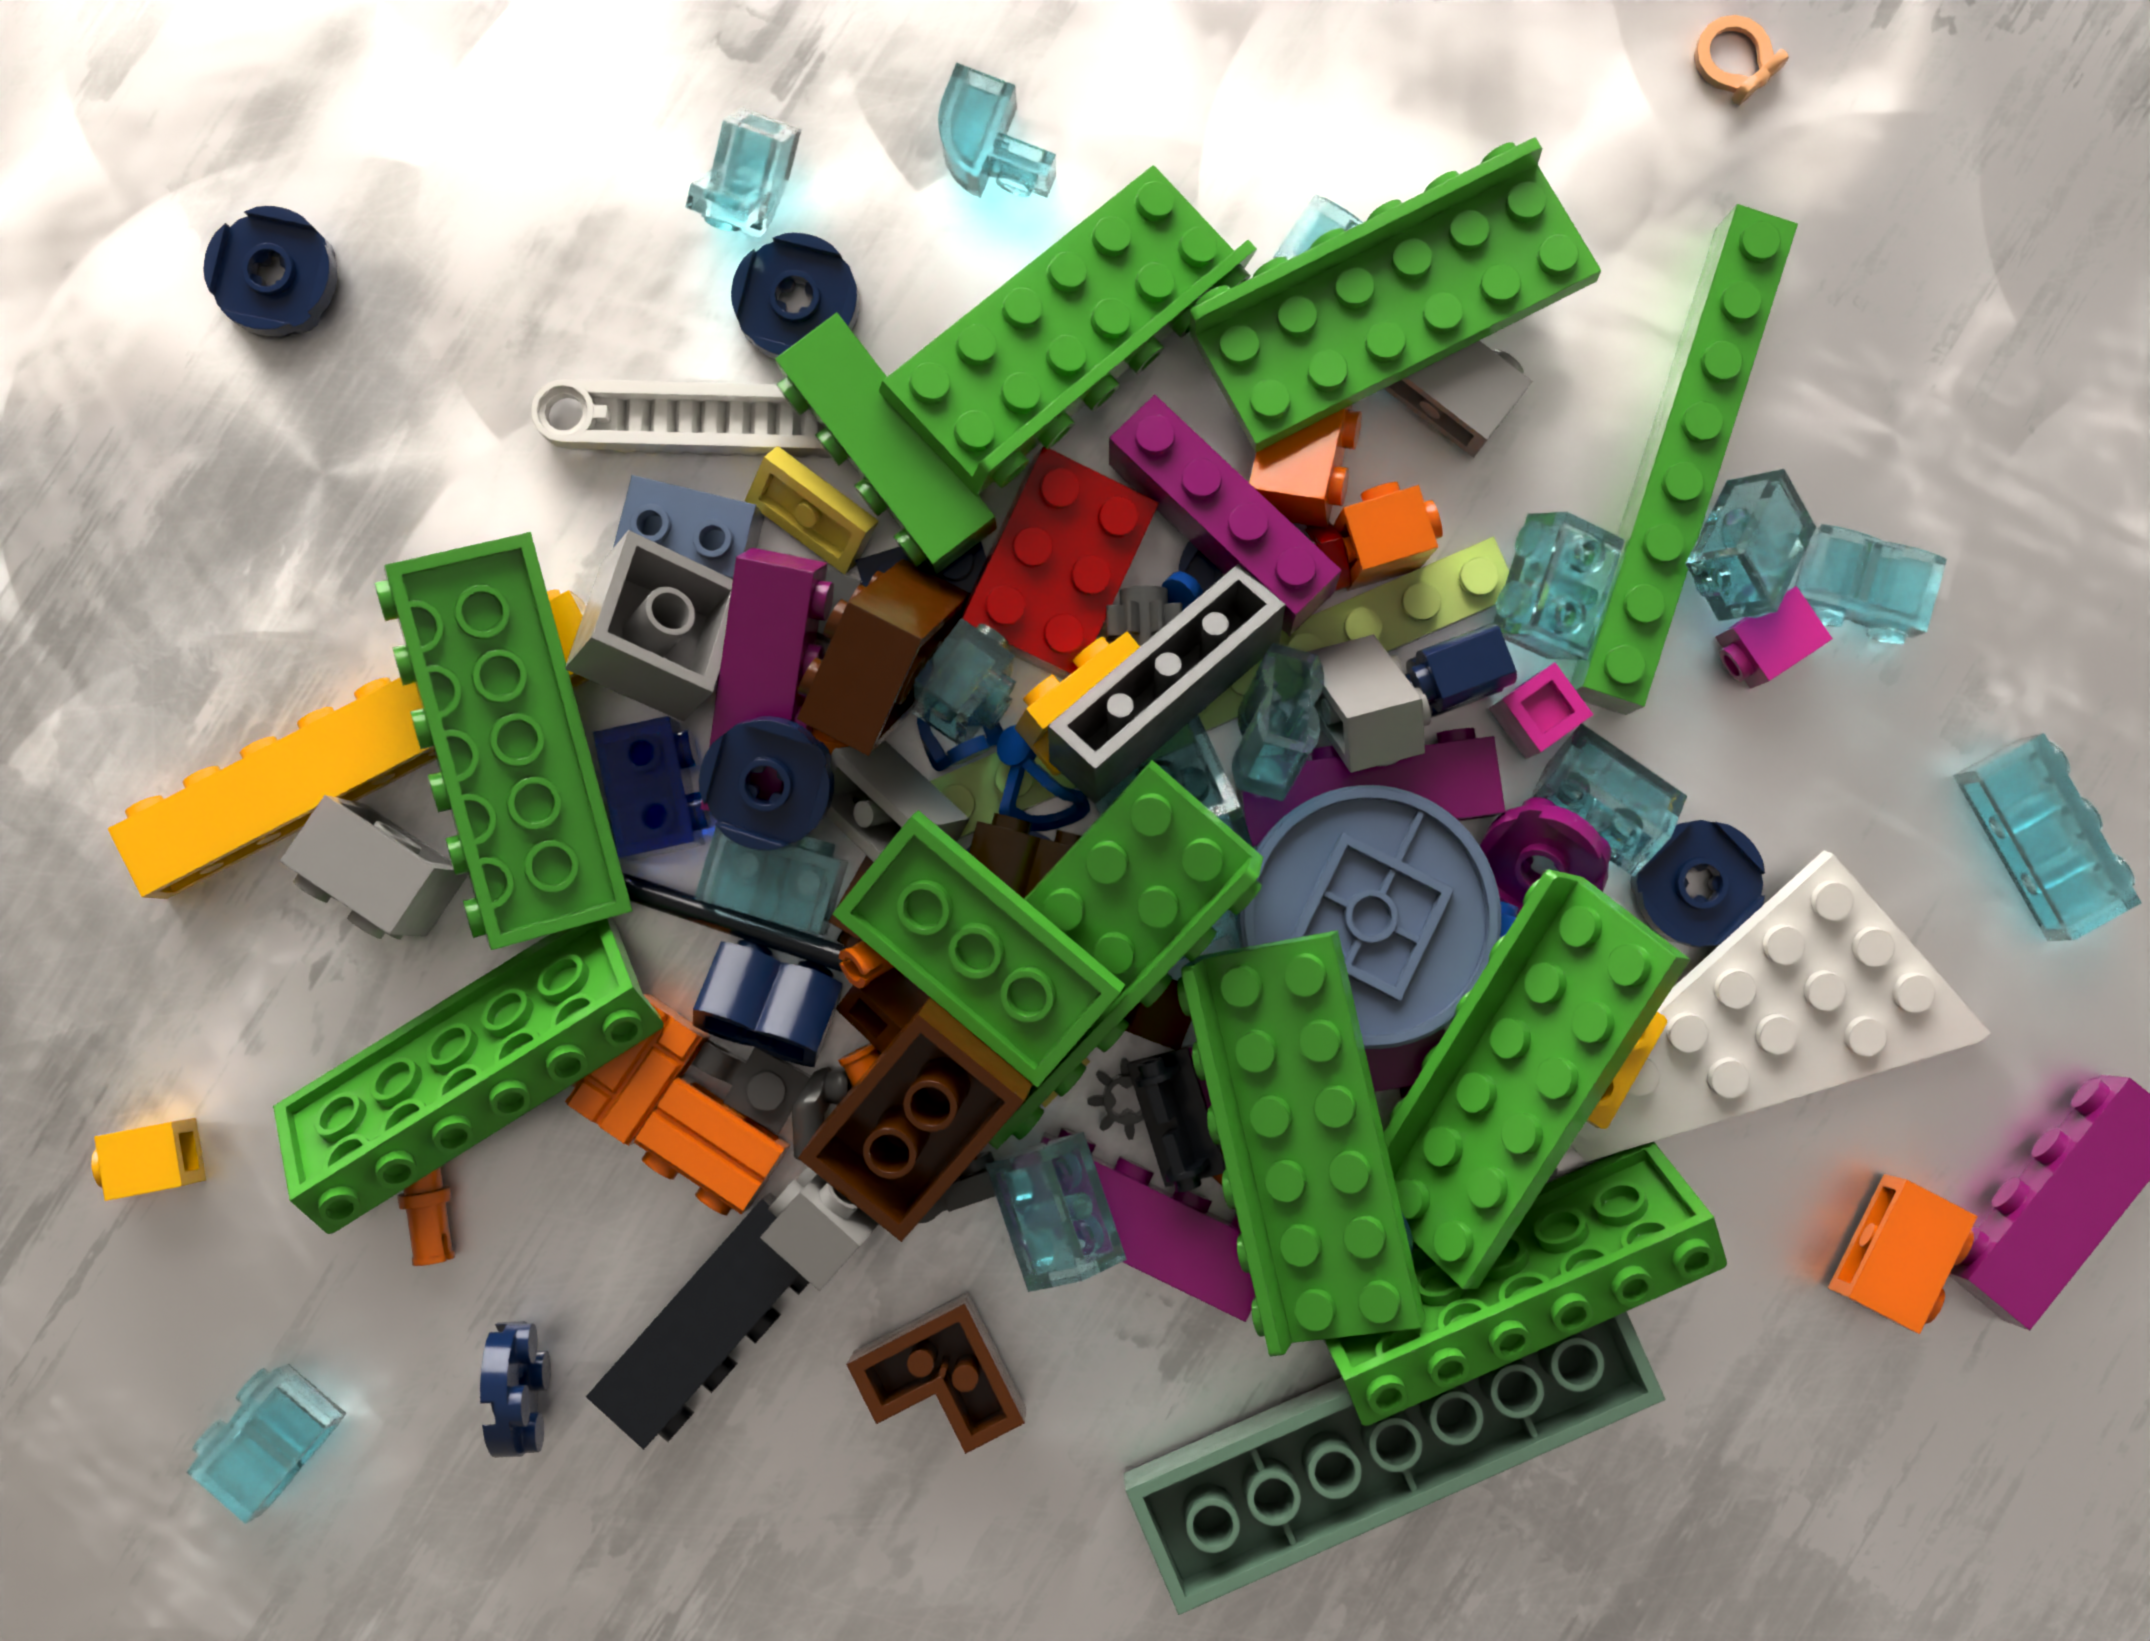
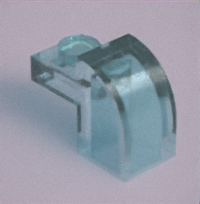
[938,63,1056,199]
[685,107,802,238]

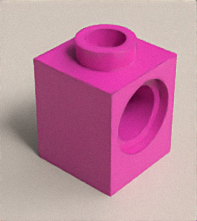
[1715,586,1833,689]
[1489,662,1593,759]

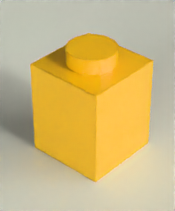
[91,1118,206,1201]

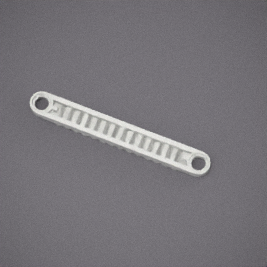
[531,379,830,458]

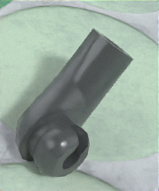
[792,1067,853,1160]

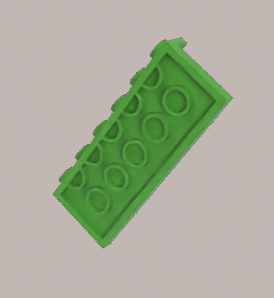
[1190,137,1601,453]
[879,165,1257,496]
[374,532,632,950]
[989,760,1263,1150]
[1384,869,1691,1289]
[273,917,664,1234]
[1177,930,1426,1357]
[1323,1142,1727,1426]

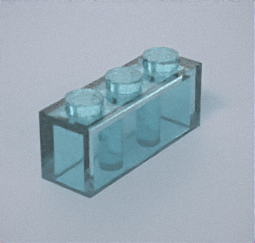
[1953,733,2142,941]

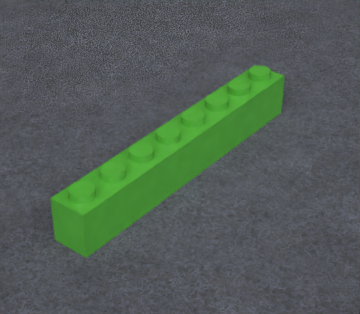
[1570,204,1798,715]

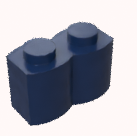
[1405,623,1517,718]
[693,940,843,1067]

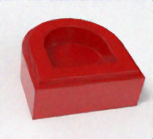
[1304,521,1351,591]

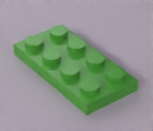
[832,810,1125,1087]

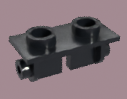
[1127,1046,1226,1192]

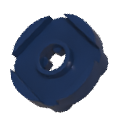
[203,206,337,336]
[731,232,859,359]
[699,716,834,850]
[1630,820,1765,947]
[480,1321,551,1458]

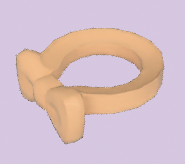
[1694,15,1789,106]

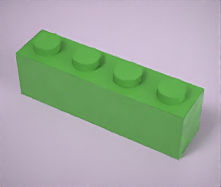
[775,312,997,575]

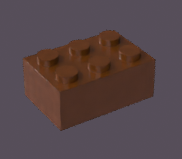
[797,559,970,756]
[798,997,1032,1242]

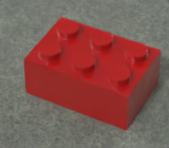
[955,446,1159,680]

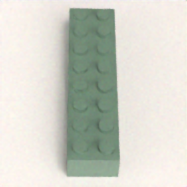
[1124,1311,1666,1615]

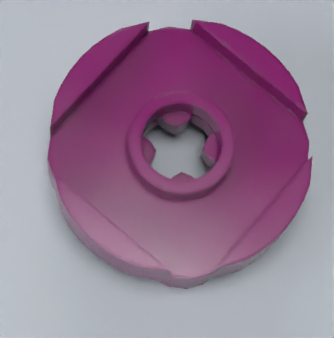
[1480,797,1611,917]

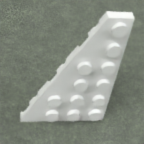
[1571,850,1991,1162]

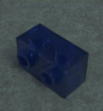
[593,716,711,861]

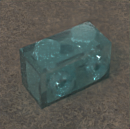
[1685,469,1816,621]
[1493,512,1625,660]
[913,618,1017,745]
[1530,723,1687,877]
[694,826,848,935]
[985,1132,1127,1292]

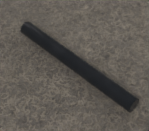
[622,872,848,972]

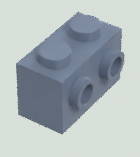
[613,475,765,579]

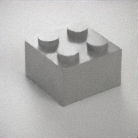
[565,530,733,722]
[280,795,468,940]

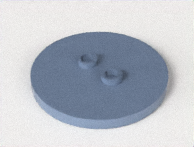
[1237,785,1501,1049]

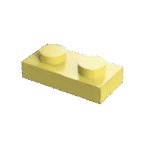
[745,446,879,574]

